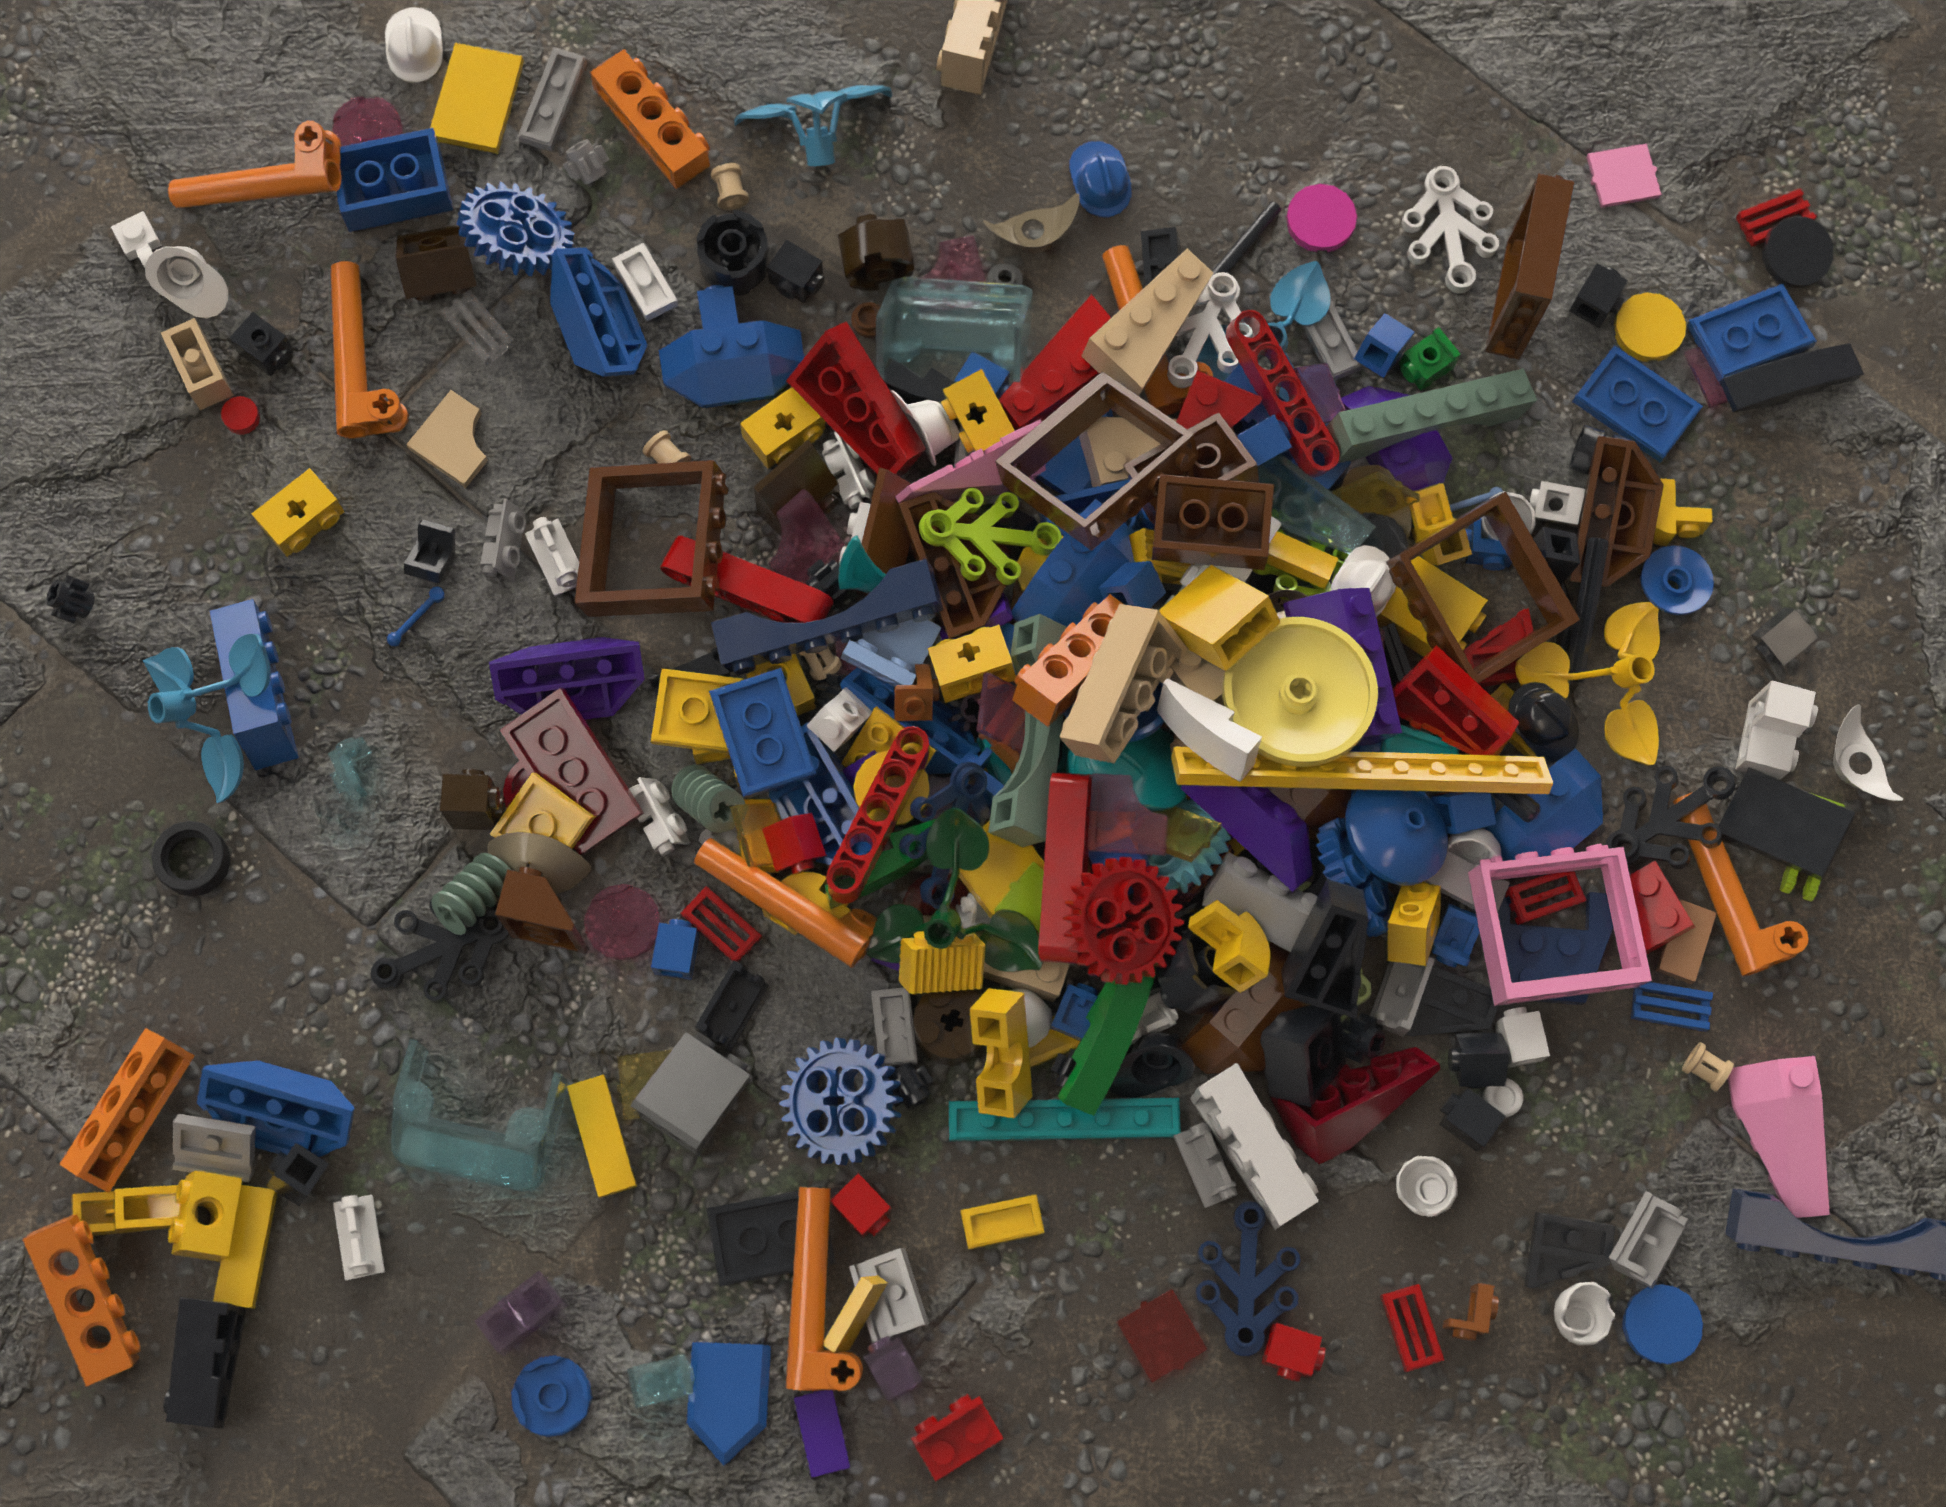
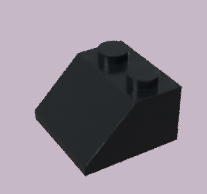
[1261,1005,1346,1107]

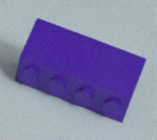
[1283,587,1402,746]

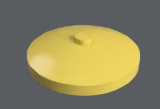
[1222,617,1378,767]

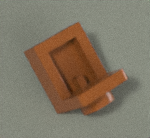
[894,664,939,721]
[1443,1283,1499,1341]

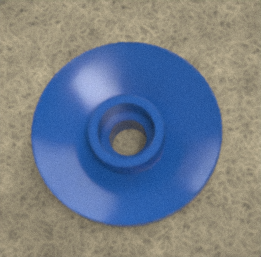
[1641,546,1714,615]

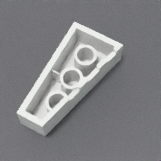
[1190,1063,1319,1230]

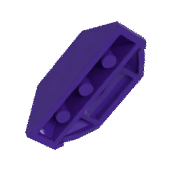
[1338,386,1452,520]
[489,637,645,720]
[1181,785,1313,892]

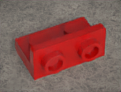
[911,1394,1004,1481]

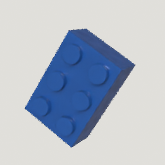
[336,128,454,232]

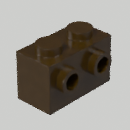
[440,769,505,830]

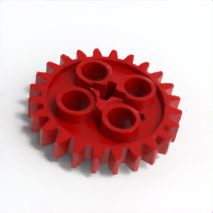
[1062,857,1184,985]

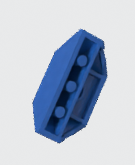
[550,248,647,377]
[659,320,804,408]
[1011,499,1135,627]
[840,667,981,774]
[769,722,885,865]
[1483,749,1603,861]
[197,1060,355,1157]

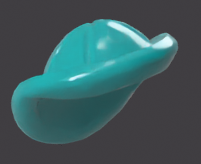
[1056,728,1187,812]

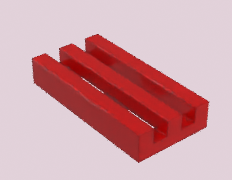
[1736,188,1817,247]
[1505,871,1587,926]
[680,886,762,963]
[1380,1284,1444,1372]

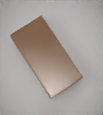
[1656,900,1717,984]

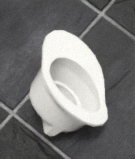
[385,7,443,83]
[145,246,229,318]
[891,390,960,466]
[1331,545,1396,617]

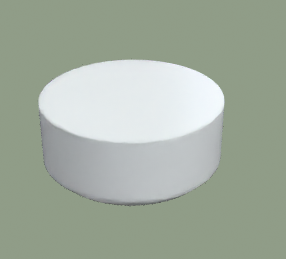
[1482,1079,1523,1118]

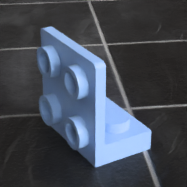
[841,619,941,687]

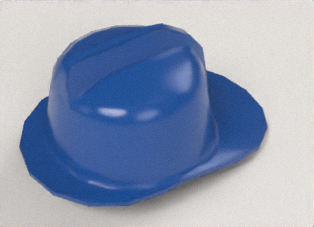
[1069,141,1132,217]

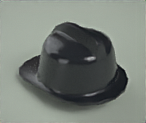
[1508,682,1579,762]
[1109,1032,1195,1098]

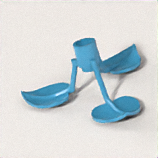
[734,85,892,166]
[1196,261,1339,426]
[143,633,270,803]

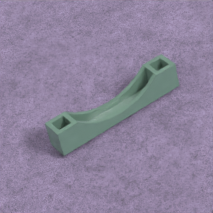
[1326,368,1537,464]
[988,614,1067,847]

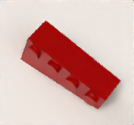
[998,294,1111,431]
[786,321,926,477]

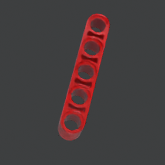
[1226,310,1340,477]
[660,535,834,623]
[826,726,929,904]
[1039,773,1093,964]

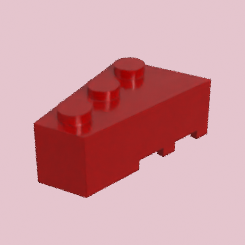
[1393,645,1519,755]

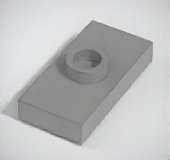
[871,987,917,1067]

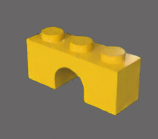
[970,988,1032,1118]

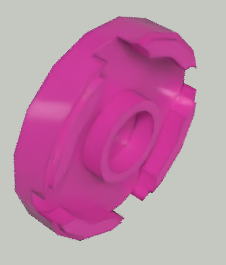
[1286,184,1357,252]

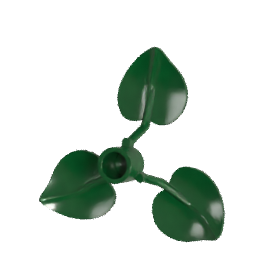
[867,808,1043,972]

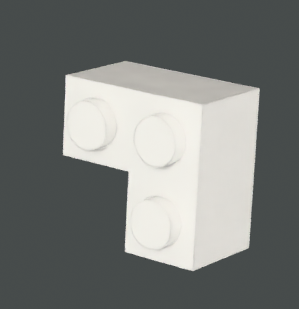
[1735,681,1818,780]

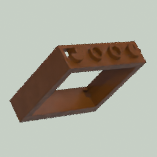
[1485,173,1574,360]
[995,371,1199,551]
[575,460,729,617]
[1386,492,1580,683]

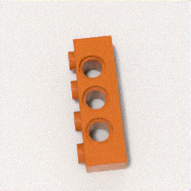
[590,49,710,189]
[1012,594,1123,727]
[59,1028,195,1193]
[22,1213,141,1387]

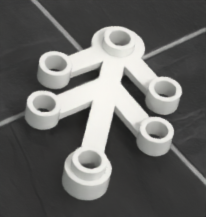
[1401,166,1499,293]
[1167,273,1253,388]

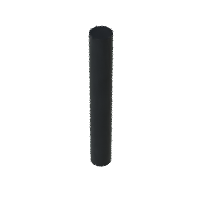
[1212,201,1282,276]

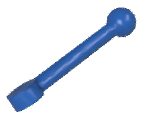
[387,587,445,646]

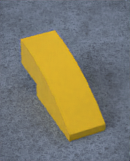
[71,1185,198,1236]

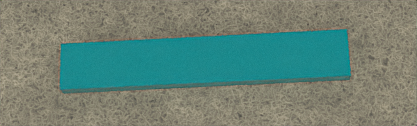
[949,1098,1181,1142]

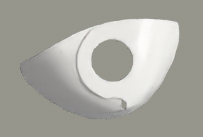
[1833,704,1903,801]

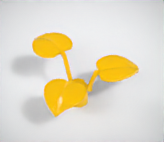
[1515,602,1660,766]

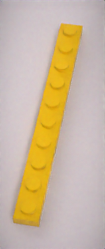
[1171,747,1553,794]

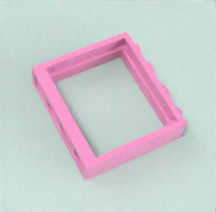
[1468,844,1652,1006]

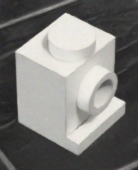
[1530,481,1585,527]
[807,687,872,752]

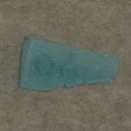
[1258,454,1376,554]

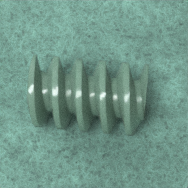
[671,764,745,833]
[431,853,511,935]

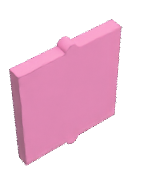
[1587,144,1661,208]

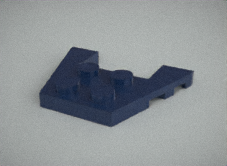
[1498,885,1613,1005]

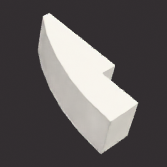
[1157,678,1262,782]

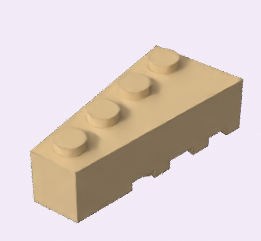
[1079,417,1235,488]

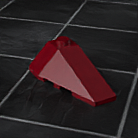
[1270,1047,1440,1165]

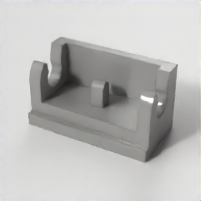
[1370,957,1435,1037]
[1609,1191,1689,1289]

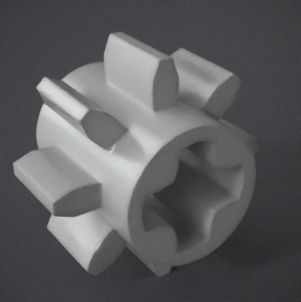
[563,139,609,184]

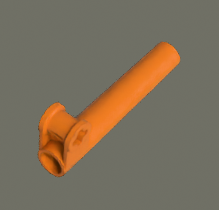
[168,121,342,208]
[1102,245,1213,416]
[331,261,409,438]
[1673,792,1809,977]
[694,838,877,968]
[786,1187,863,1391]

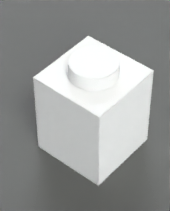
[1494,1007,1550,1068]

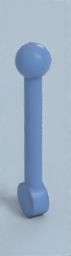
[1450,487,1503,512]

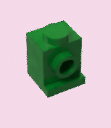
[1399,327,1461,391]

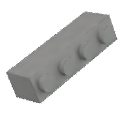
[1202,852,1318,951]

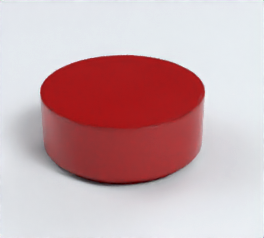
[221,396,260,435]

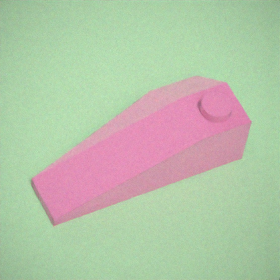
[895,419,1046,503]
[1727,1056,1830,1218]

